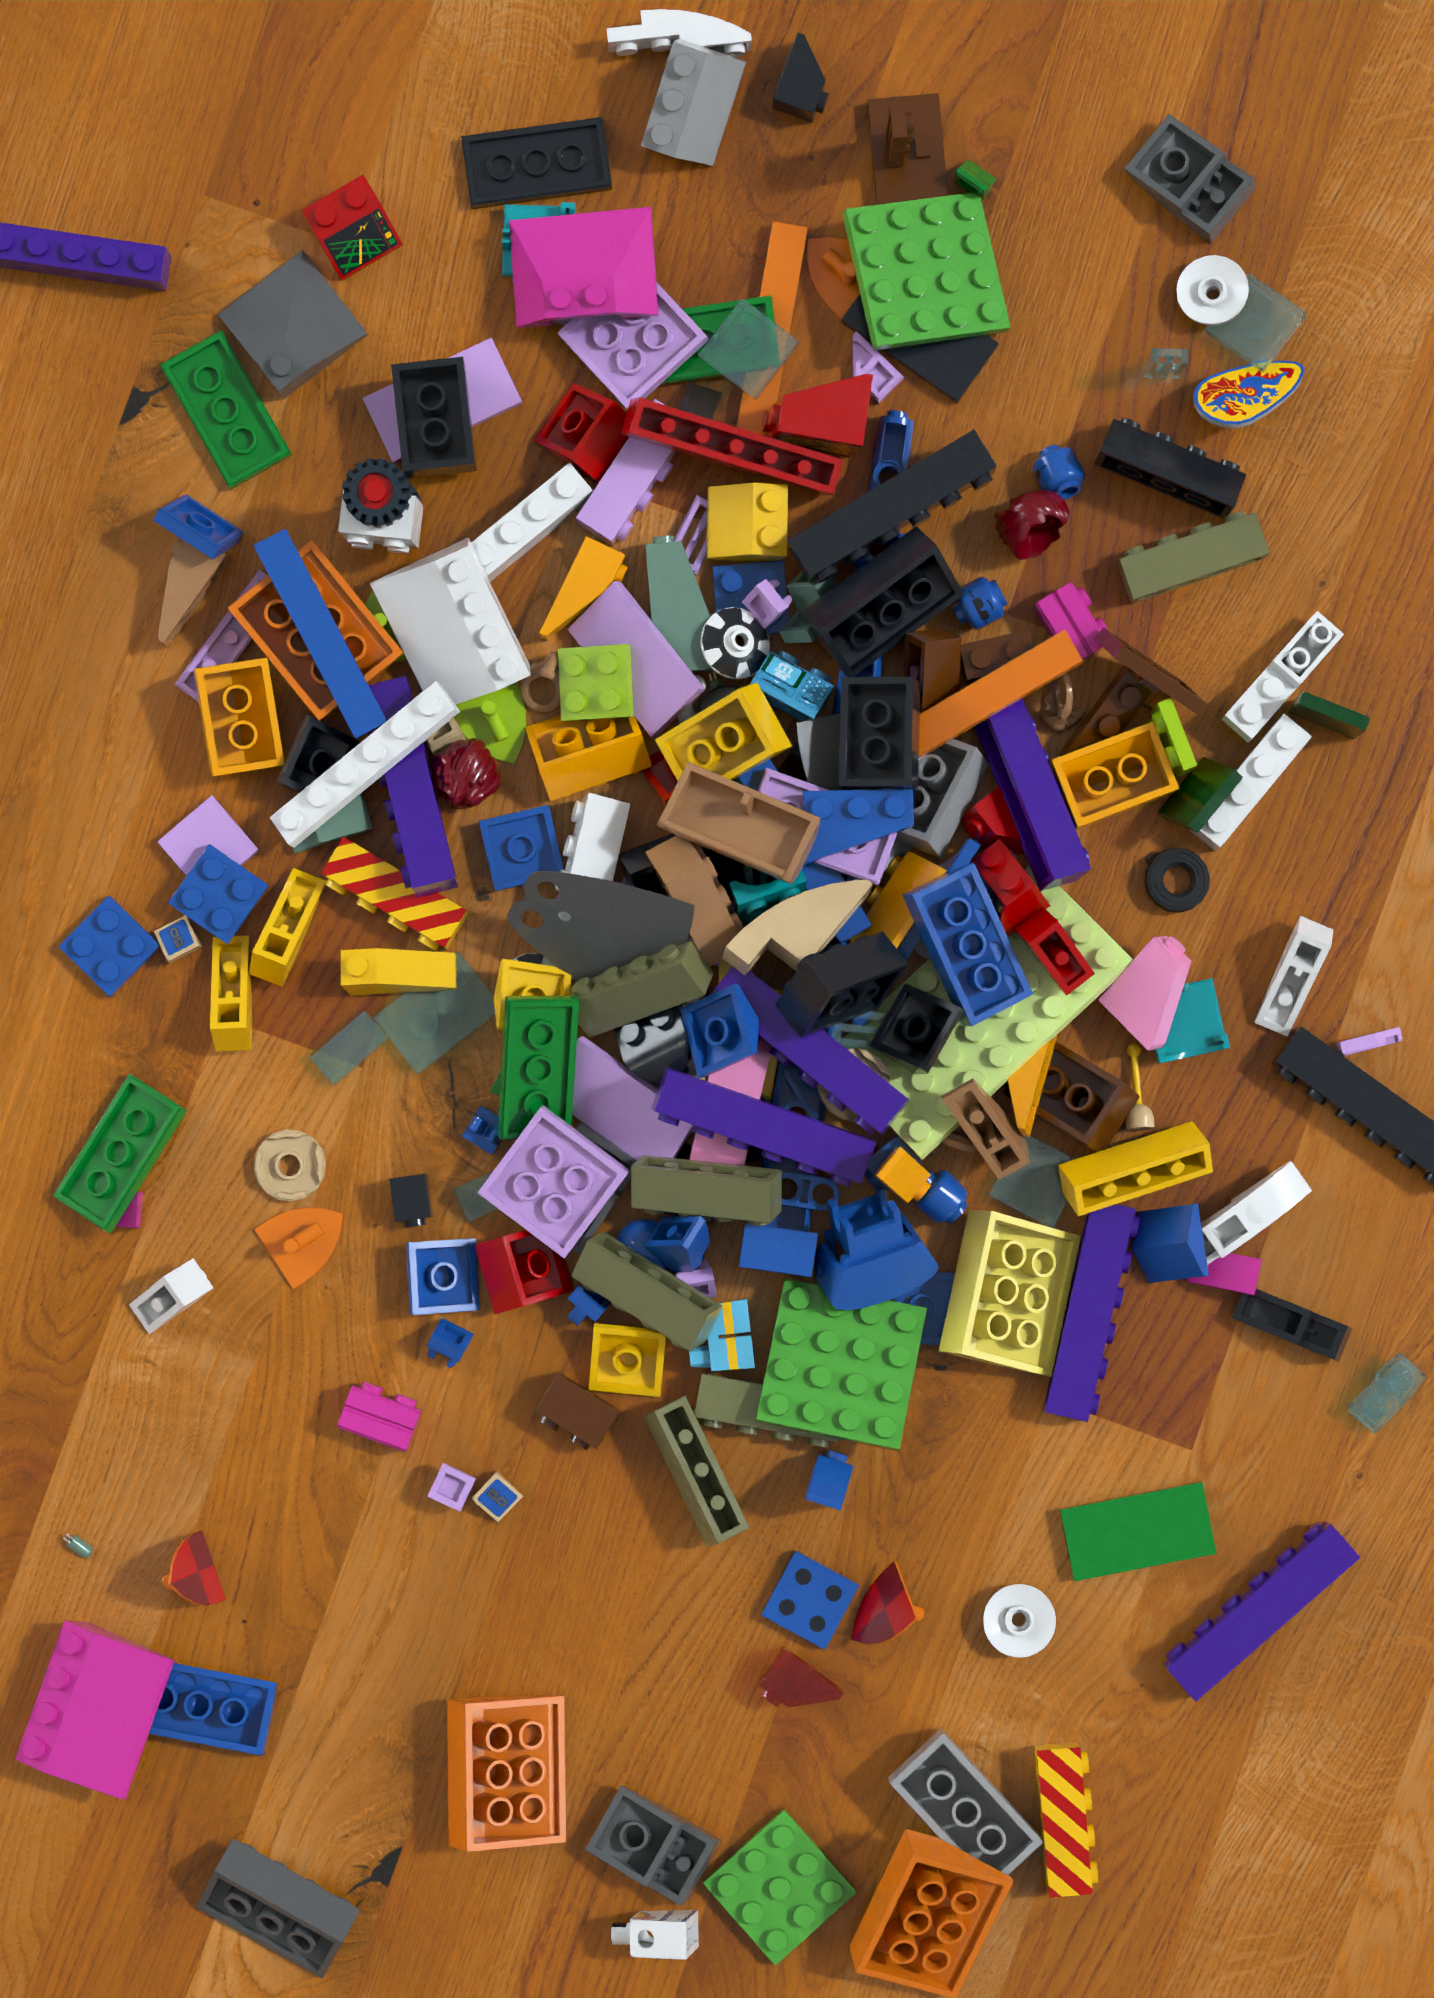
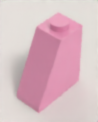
[1099,936,1191,1051]

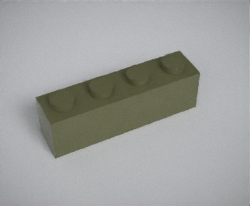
[1116,511,1270,605]
[570,941,714,1038]
[631,1155,782,1226]
[571,1231,722,1352]
[695,1372,838,1447]
[643,1396,749,1547]

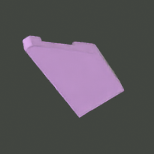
[853,331,904,404]
[1334,1027,1403,1056]

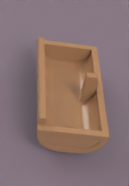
[656,762,821,884]

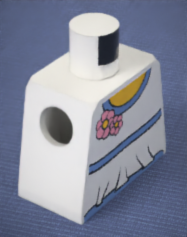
[611,1910,699,1960]

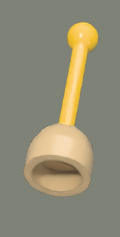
[1125,1043,1155,1131]

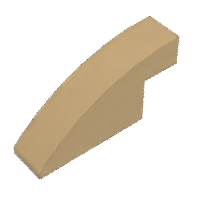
[722,880,873,975]

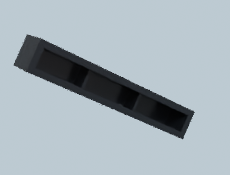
[787,429,997,583]
[1271,1026,1434,1187]

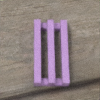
[674,495,708,576]

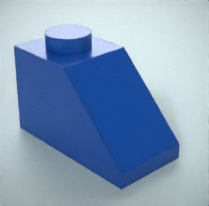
[643,1216,710,1272]
[804,1449,853,1511]

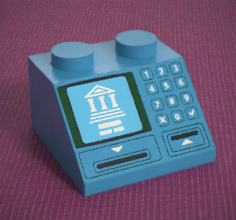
[750,651,834,722]

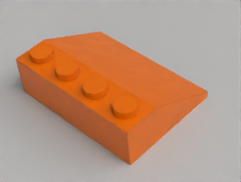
[228,540,403,722]
[447,1695,566,1852]
[849,1829,1013,1998]

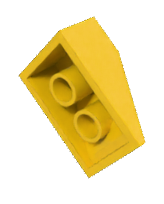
[655,682,792,781]

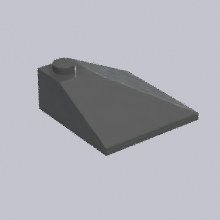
[218,250,368,400]

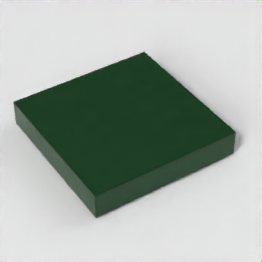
[1288,691,1370,739]
[1158,757,1242,833]

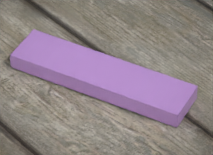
[174,570,267,702]

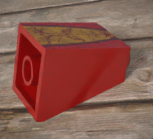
[762,374,873,457]

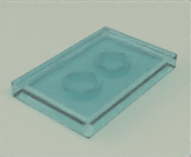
[374,951,495,1075]

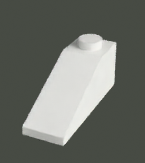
[1254,916,1333,1036]

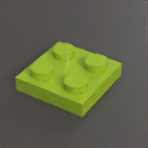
[558,644,634,721]
[1148,698,1197,778]

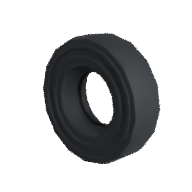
[1145,848,1210,913]

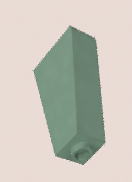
[645,535,714,673]

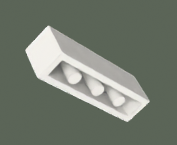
[471,462,593,582]
[1190,714,1312,851]
[555,793,630,921]

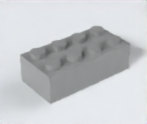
[888,1728,1043,1875]

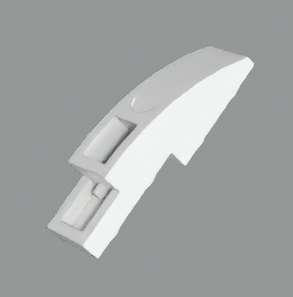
[606,9,752,58]
[1221,611,1344,743]
[1201,1160,1312,1265]

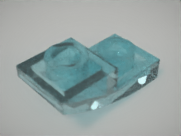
[1348,1352,1426,1434]

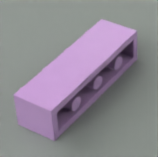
[576,399,676,547]

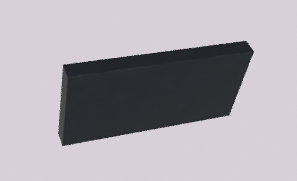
[461,117,612,209]
[841,294,999,404]

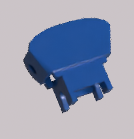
[815,1182,939,1310]

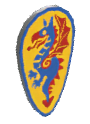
[1193,361,1305,428]

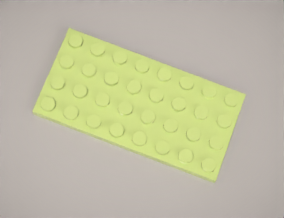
[839,866,1133,1160]

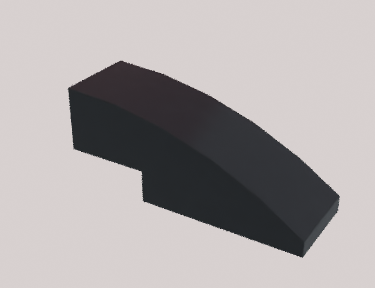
[1232,1289,1352,1362]

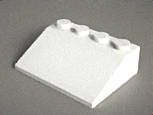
[370,538,530,705]

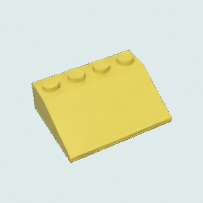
[939,1210,1081,1377]

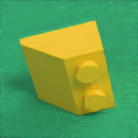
[707,483,788,562]

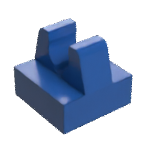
[461,1105,502,1155]
[567,1283,611,1326]
[427,1318,474,1368]

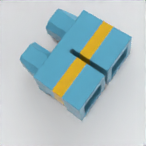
[689,1298,755,1371]

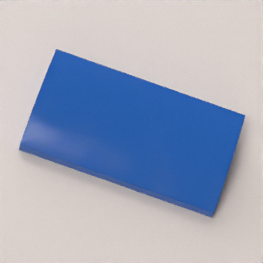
[902,863,1033,1027]
[149,1663,278,1756]

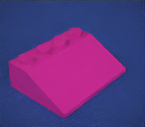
[15,1620,175,1799]

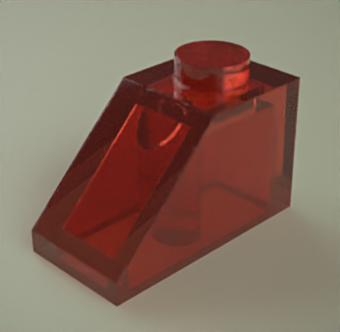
[758,1646,844,1707]

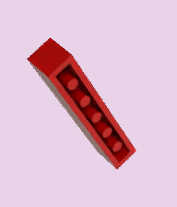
[621,397,843,496]

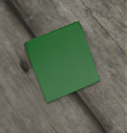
[954,160,996,200]

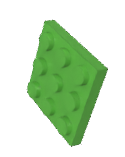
[703,1808,857,1966]

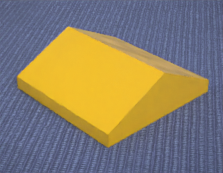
[493,959,571,1030]
[589,1323,666,1397]

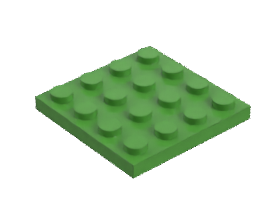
[842,192,1011,351]
[755,1278,927,1451]

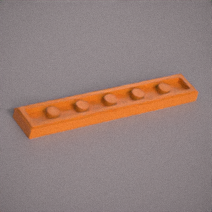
[737,221,808,436]
[919,630,1084,758]

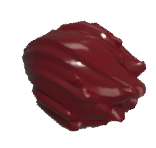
[994,490,1070,560]
[429,738,501,809]

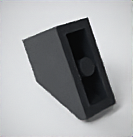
[773,32,829,123]

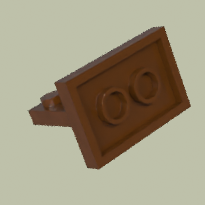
[867,93,948,205]
[1058,627,1207,756]

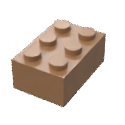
[645,835,744,967]

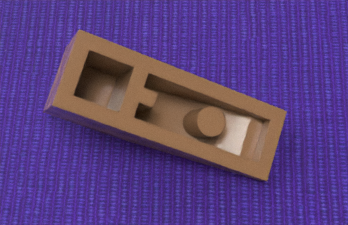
[157,538,230,648]
[942,1078,1030,1180]

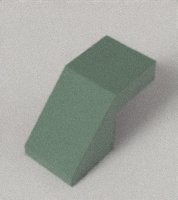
[779,570,835,643]
[293,794,373,853]

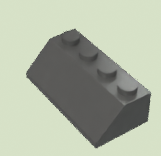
[196,1838,360,1979]

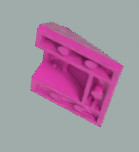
[509,207,659,328]

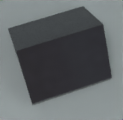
[277,715,361,793]
[869,983,964,1075]

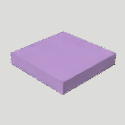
[157,795,260,876]

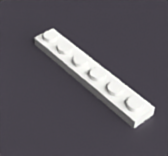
[270,681,460,848]

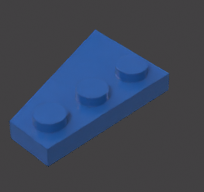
[803,789,914,865]

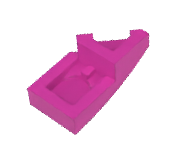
[1187,1253,1262,1296]

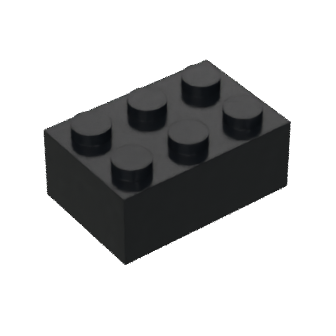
[391,357,477,479]
[839,677,920,791]
[775,931,908,1038]

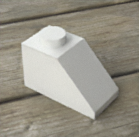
[129,1259,214,1334]

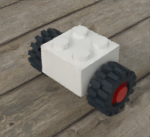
[338,458,423,554]

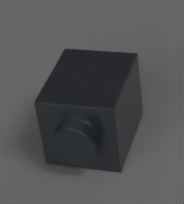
[389,1174,434,1228]

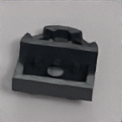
[614,1004,692,1085]

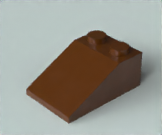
[1003,1041,1140,1153]

